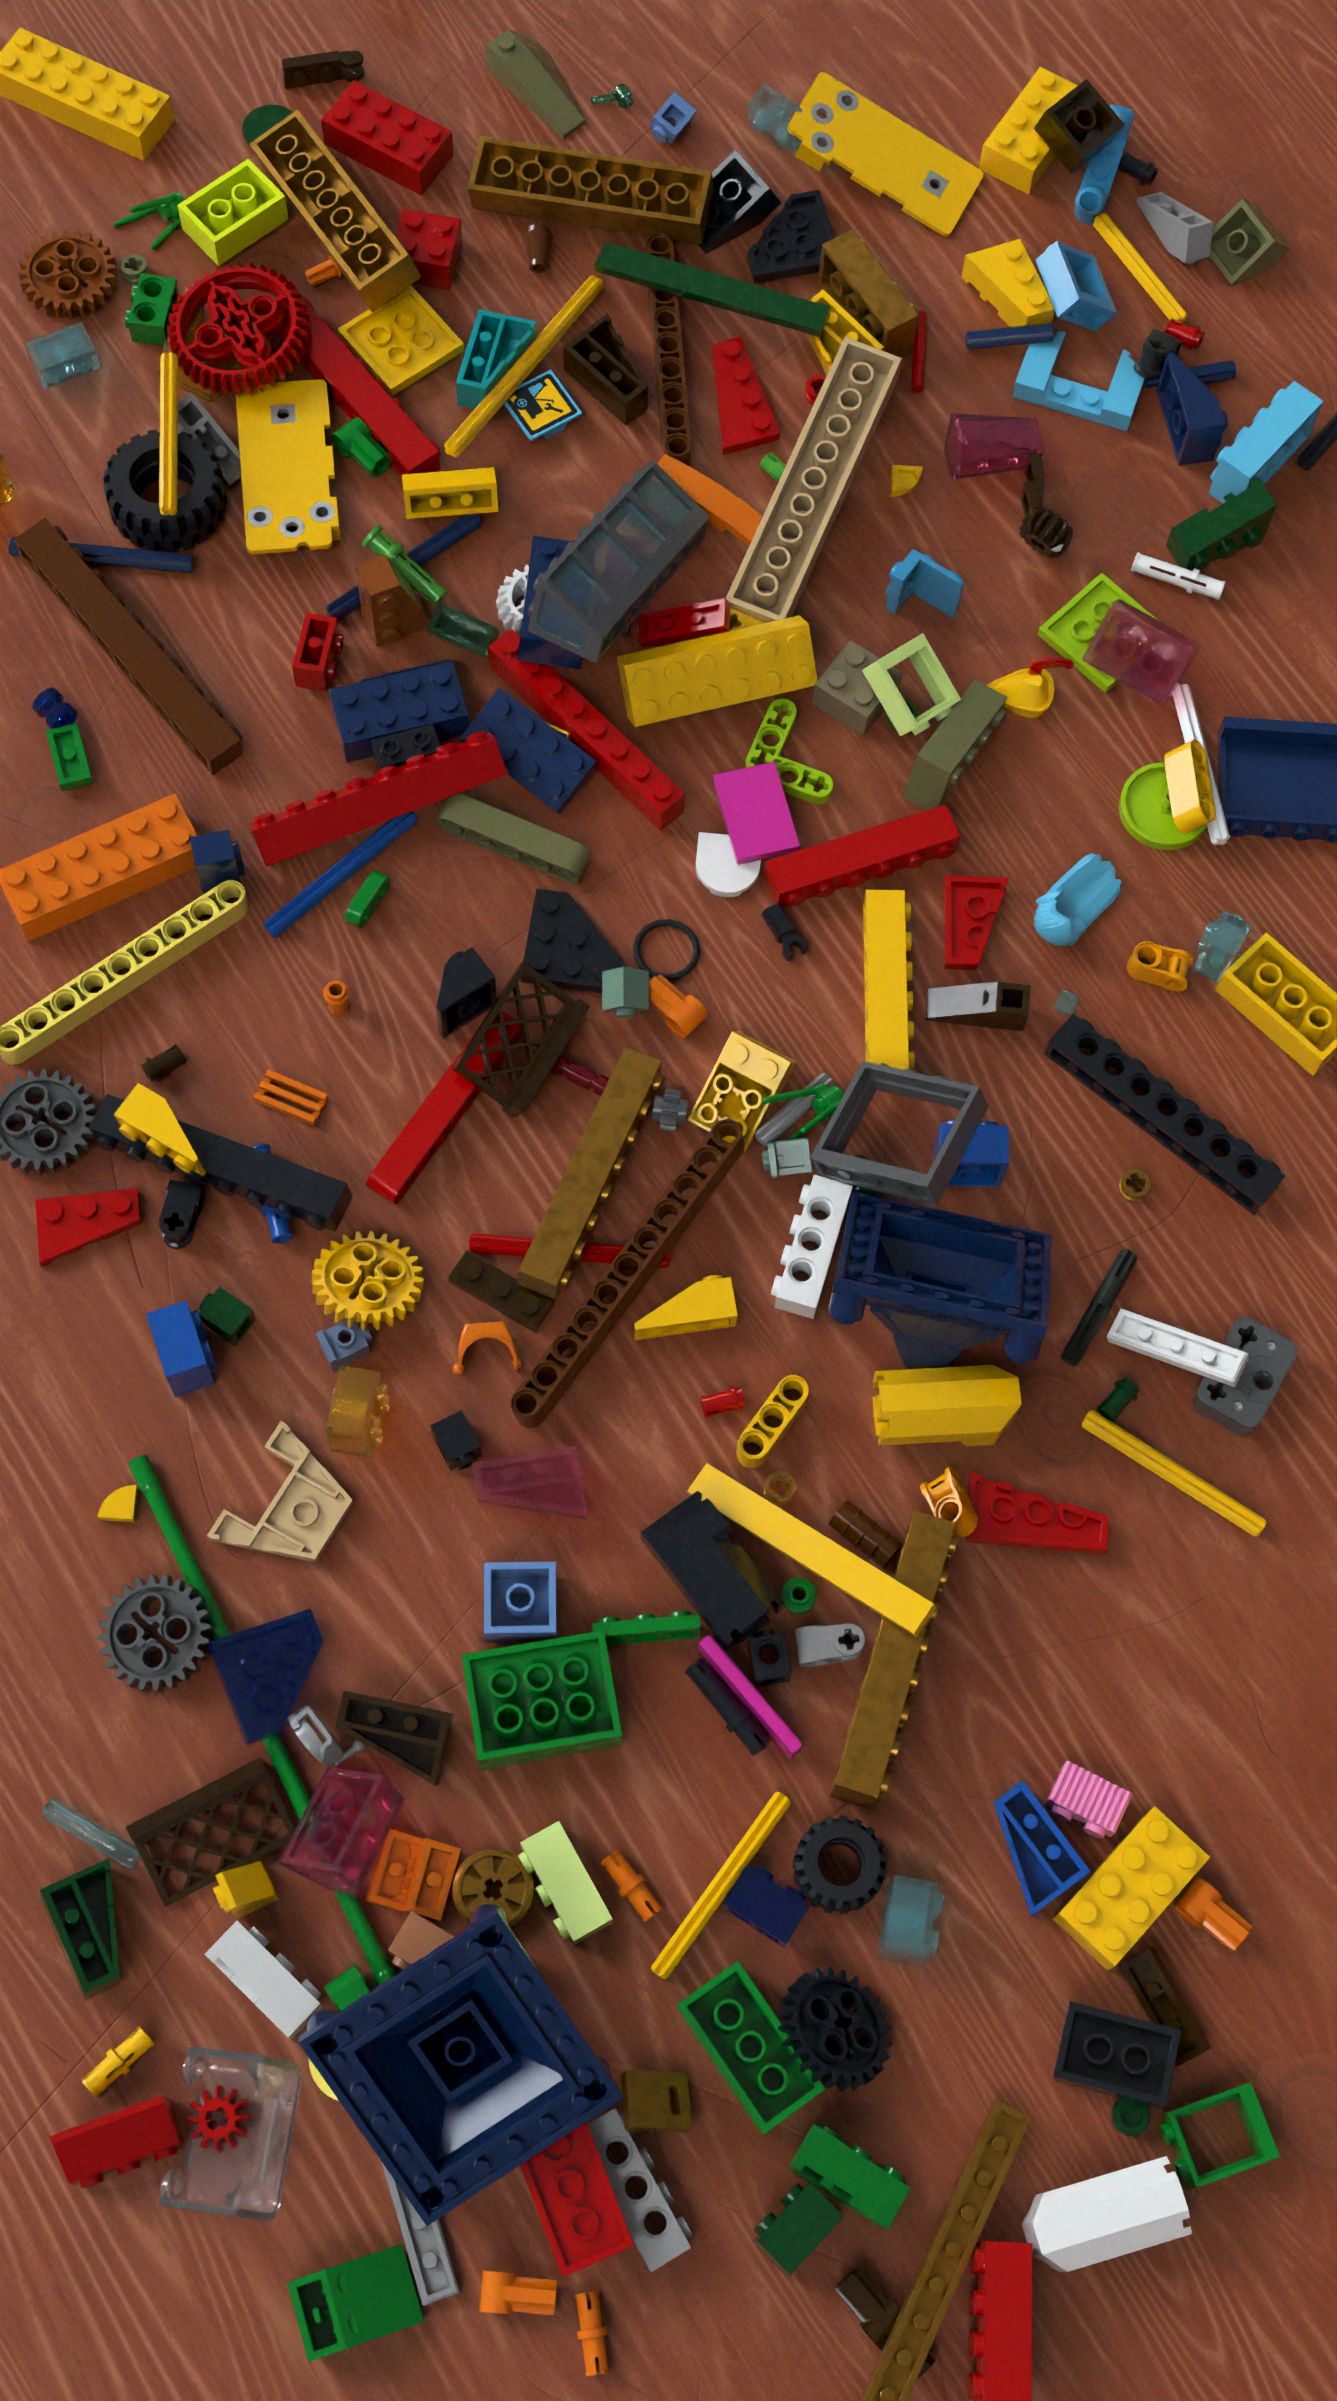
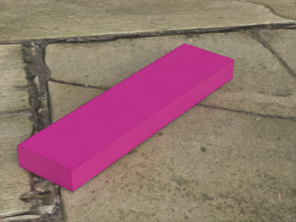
[698,1635,803,1760]

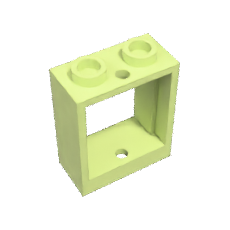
[862,633,961,736]

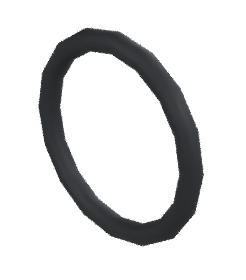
[633,919,700,980]

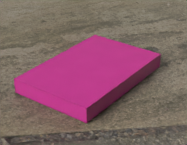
[712,761,800,865]

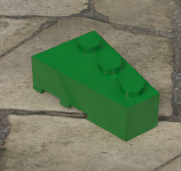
[787,2124,910,2230]

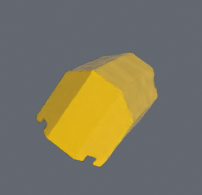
[873,1365,1022,1447]

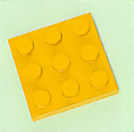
[337,285,465,396]

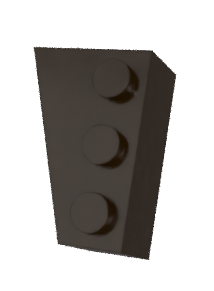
[563,313,648,426]
[335,1691,454,1786]

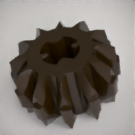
[1019,507,1073,558]

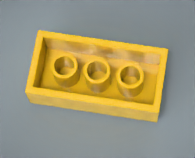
[979,67,1078,195]
[1215,932,1337,1076]
[1052,1806,1210,1971]

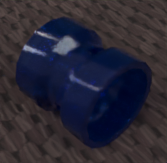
[32,688,78,729]

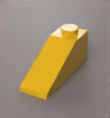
[634,1275,738,1340]

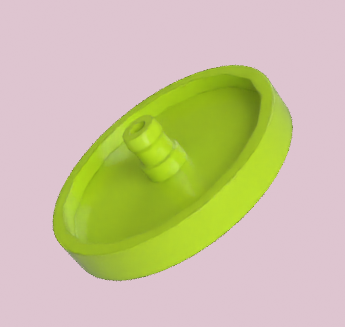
[1119,763,1207,850]

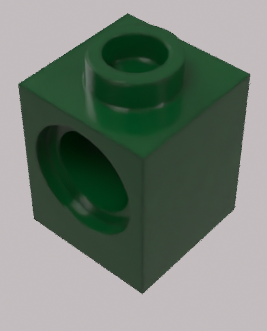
[199,1287,256,1346]

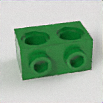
[125,273,179,346]

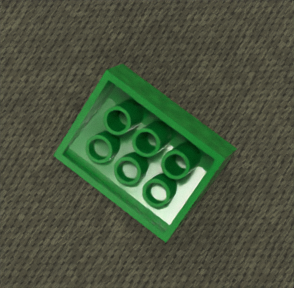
[461,1630,622,1770]

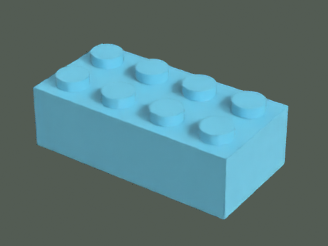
[1208,381,1323,504]

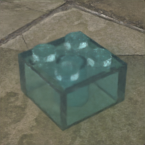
[877,1875,944,1966]

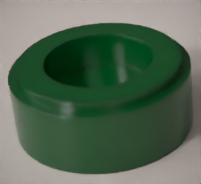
[1110,2099,1150,2136]

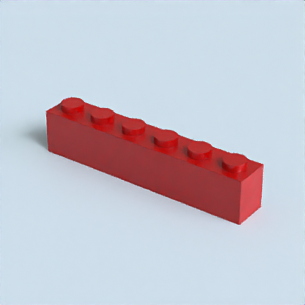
[764,804,960,907]

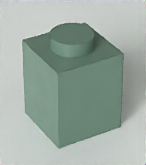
[602,966,649,1019]

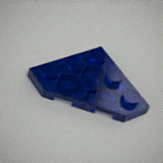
[208,1609,324,1746]

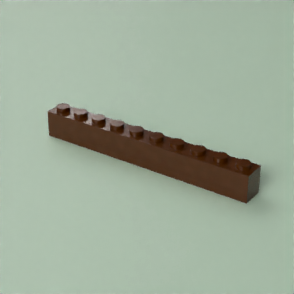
[15,518,243,776]

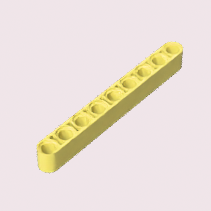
[0,880,249,1065]

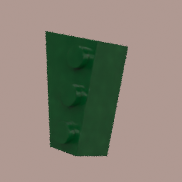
[1166,477,1277,571]
[40,1858,120,2001]

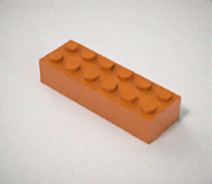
[0,793,197,942]

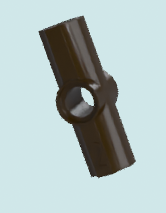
[834,2266,937,2379]

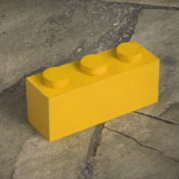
[402,467,499,519]

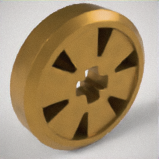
[453,1848,534,1928]

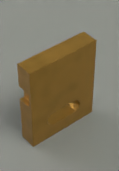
[620,2070,692,2133]

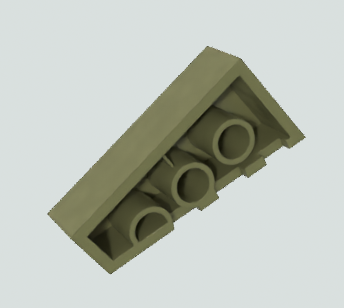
[903,680,1008,810]

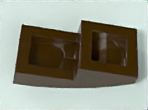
[1020,453,1044,516]

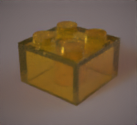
[326,1365,390,1458]

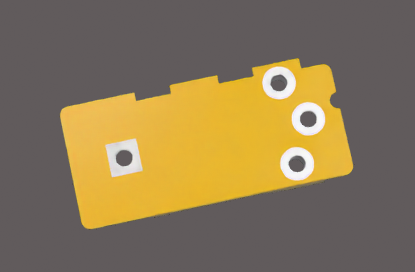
[787,72,983,237]
[236,379,341,554]

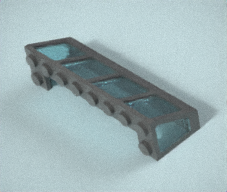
[527,460,710,663]

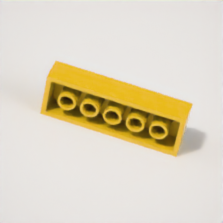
[0,27,175,161]
[617,615,818,727]

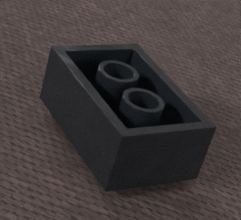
[1053,2001,1182,2110]

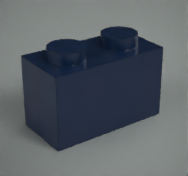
[190,830,246,894]

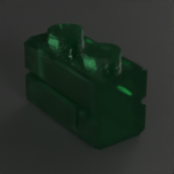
[426,602,500,660]

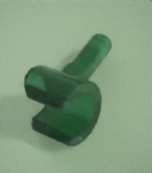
[591,84,633,108]

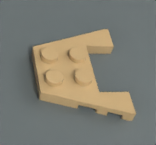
[207,1421,354,1563]

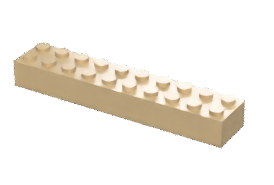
[726,336,902,622]

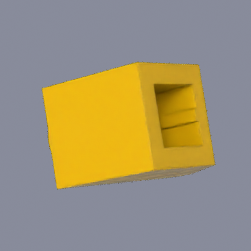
[213,1861,279,1919]

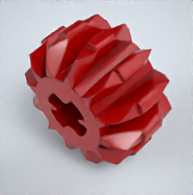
[186,2085,253,2153]

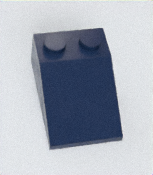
[1156,353,1228,466]

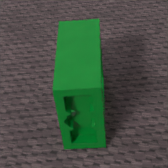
[1159,2082,1280,2189]

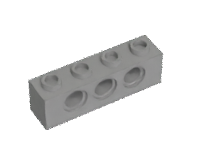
[587,2108,693,2273]

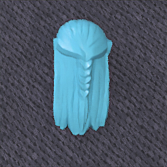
[1034,853,1121,947]

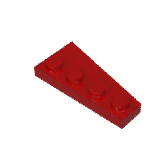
[712,336,780,455]

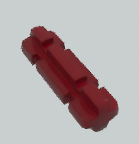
[550,1054,610,1096]

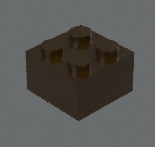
[1033,79,1125,174]

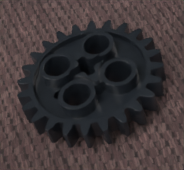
[778,1967,893,2092]

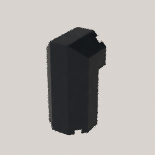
[640,1491,784,1651]

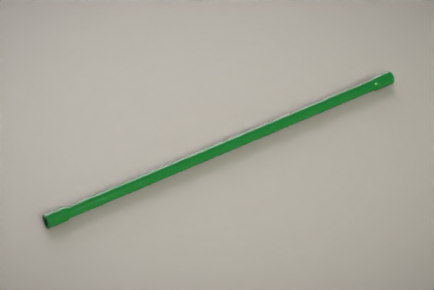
[128,1455,397,1987]

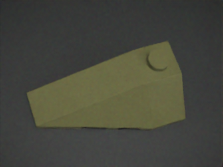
[486,29,585,140]

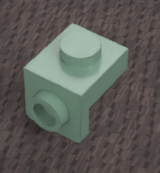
[762,1137,812,1178]

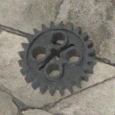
[0,1069,97,1176]
[97,1574,215,1692]

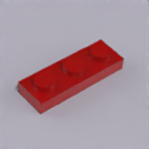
[638,598,730,648]

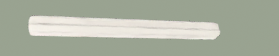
[1172,684,1230,845]

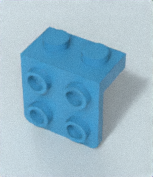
[885,549,965,617]

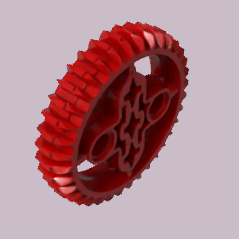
[167,262,311,397]

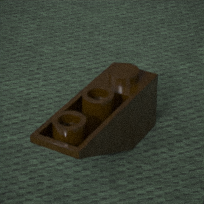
[925,982,1031,1032]

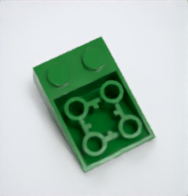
[287,2244,424,2362]

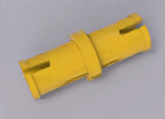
[81,2026,155,2098]

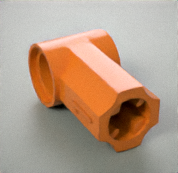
[649,974,708,1039]
[1174,1877,1253,1952]
[479,2271,557,2316]

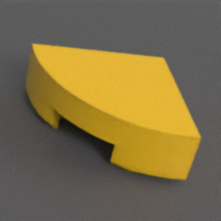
[891,465,923,497]
[98,1485,138,1522]

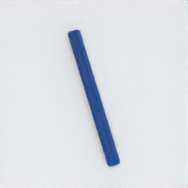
[264,811,417,937]

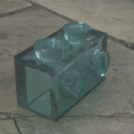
[747,83,802,152]
[25,322,100,389]
[1193,911,1253,983]

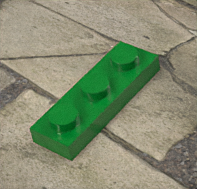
[592,1611,701,1646]

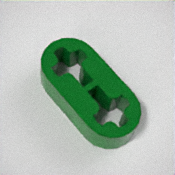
[345,870,391,928]

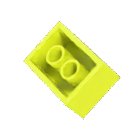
[177,159,289,266]

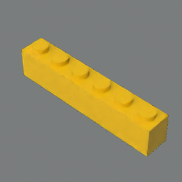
[863,889,915,1070]

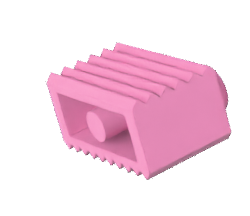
[1045,1761,1133,1839]

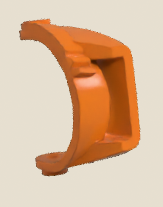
[452,1321,521,1376]

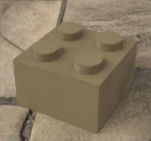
[812,640,903,737]

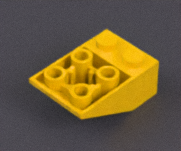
[687,1031,797,1151]

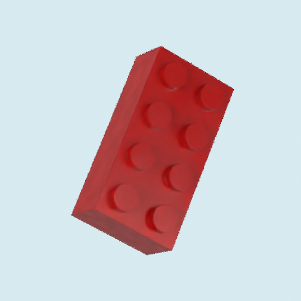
[321,80,454,196]
[967,2241,1032,2401]

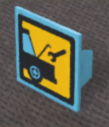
[504,369,582,442]

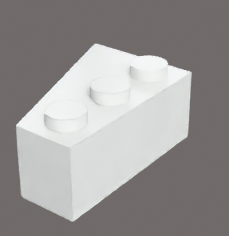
[205,1921,323,2041]

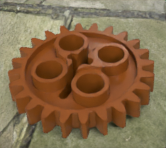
[18,229,118,318]

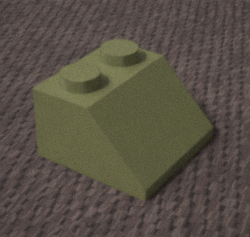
[1210,198,1290,286]

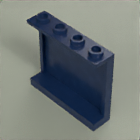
[1218,717,1337,843]

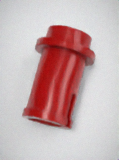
[1165,318,1205,350]
[700,1385,745,1418]

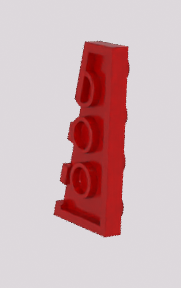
[966,1471,1108,1554]

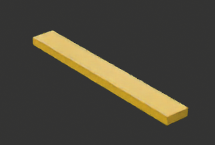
[687,1463,936,1637]

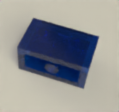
[722,1865,809,1948]

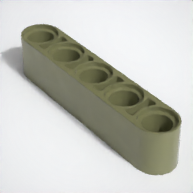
[435,793,592,884]

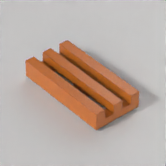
[253,1069,329,1127]

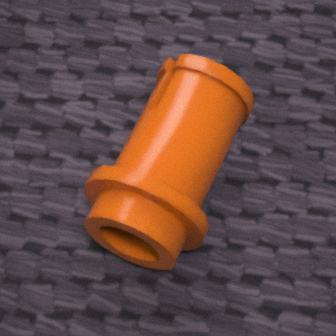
[323,981,350,1016]

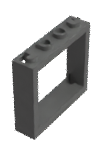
[810,1061,989,1206]

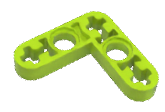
[745,698,833,805]

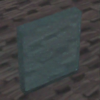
[1053,989,1080,1016]

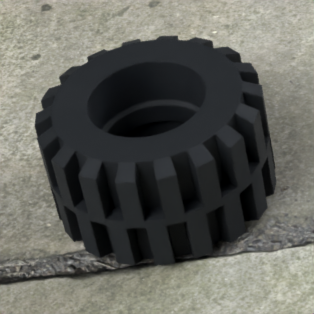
[792,1815,888,1915]

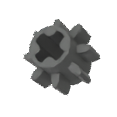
[652,1089,689,1132]

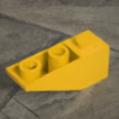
[114,1083,206,1176]

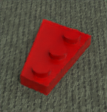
[943,875,1009,970]
[35,1188,142,1268]

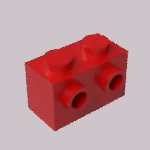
[292,613,344,692]

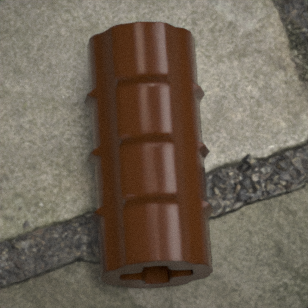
[829,1500,903,1569]

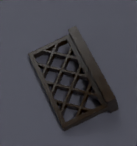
[452,962,590,1118]
[126,1758,299,1907]

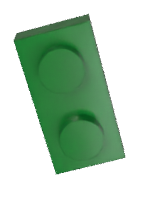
[45,723,93,791]

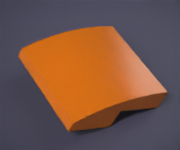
[365,1828,461,1921]

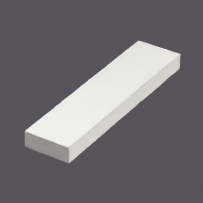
[1107,1308,1249,1387]

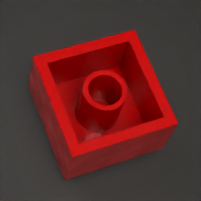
[395,208,462,290]

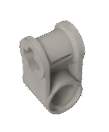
[795,1623,865,1667]

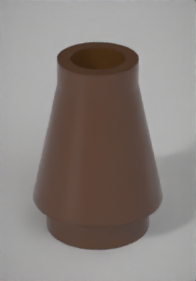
[523,224,553,273]

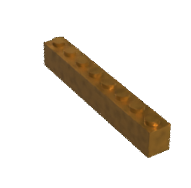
[518,1047,665,1299]

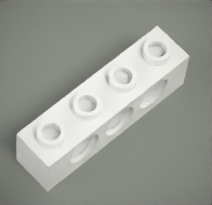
[771,1175,853,1319]

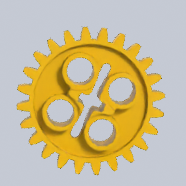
[311,1231,424,1331]

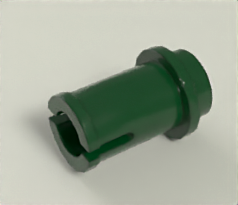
[1097,1377,1139,1422]

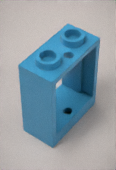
[1035,241,1117,332]

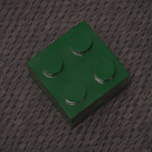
[752,2182,844,2276]

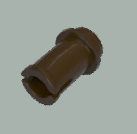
[141,1044,187,1082]

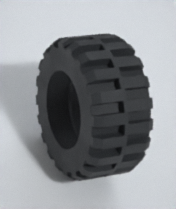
[103,429,227,553]

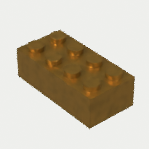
[818,229,919,358]

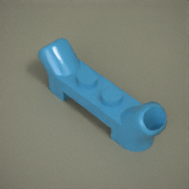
[1074,104,1135,224]

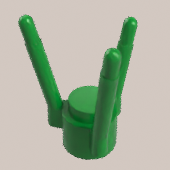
[113,191,185,250]
[763,1082,844,1139]

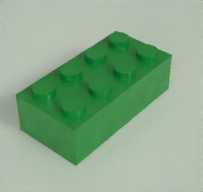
[675,1961,825,2137]

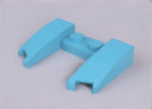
[1012,331,1145,431]

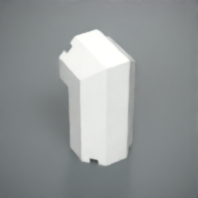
[1021,2156,1192,2272]

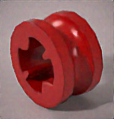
[805,375,826,406]

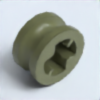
[120,254,149,285]

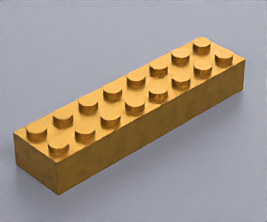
[249,109,421,312]
[467,136,714,244]
[829,1510,959,1809]

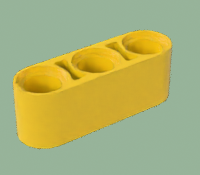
[1164,739,1216,834]
[736,1375,809,1468]

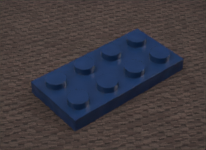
[460,687,599,814]

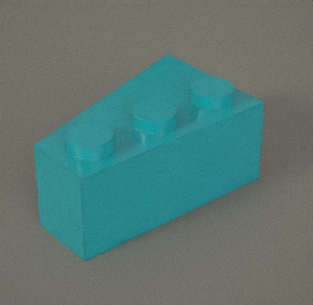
[456,309,538,409]

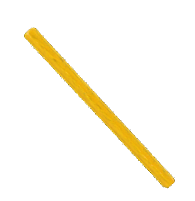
[444,275,603,458]

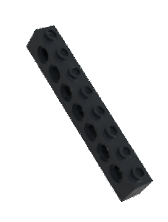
[1044,1014,1285,1216]

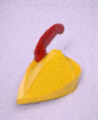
[986,658,1074,718]

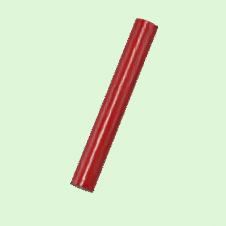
[911,310,927,392]

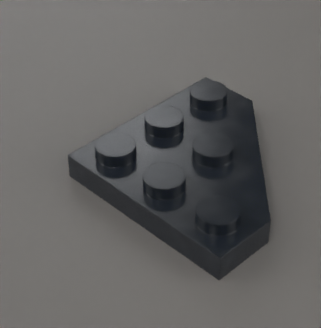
[747,190,834,283]
[521,888,623,993]

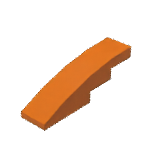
[651,454,763,547]

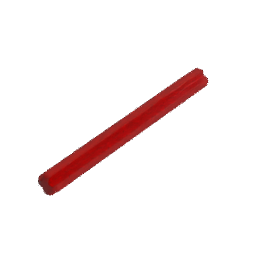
[469,1233,671,1268]

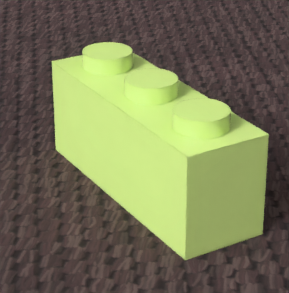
[518,1821,613,1945]

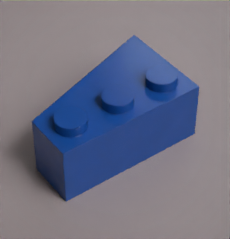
[994,1781,1091,1917]

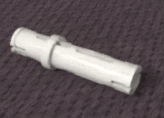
[1131,552,1226,600]

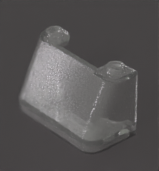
[159,2047,302,2221]

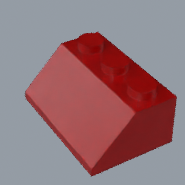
[50,2095,185,2189]

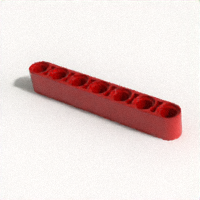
[366,1011,522,1204]

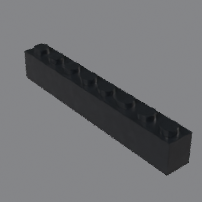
[89,1094,353,1232]

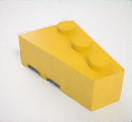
[961,239,1055,327]
[806,289,884,376]

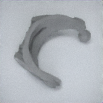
[288,1706,365,1768]

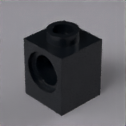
[430,1410,482,1471]
[747,1630,792,1688]

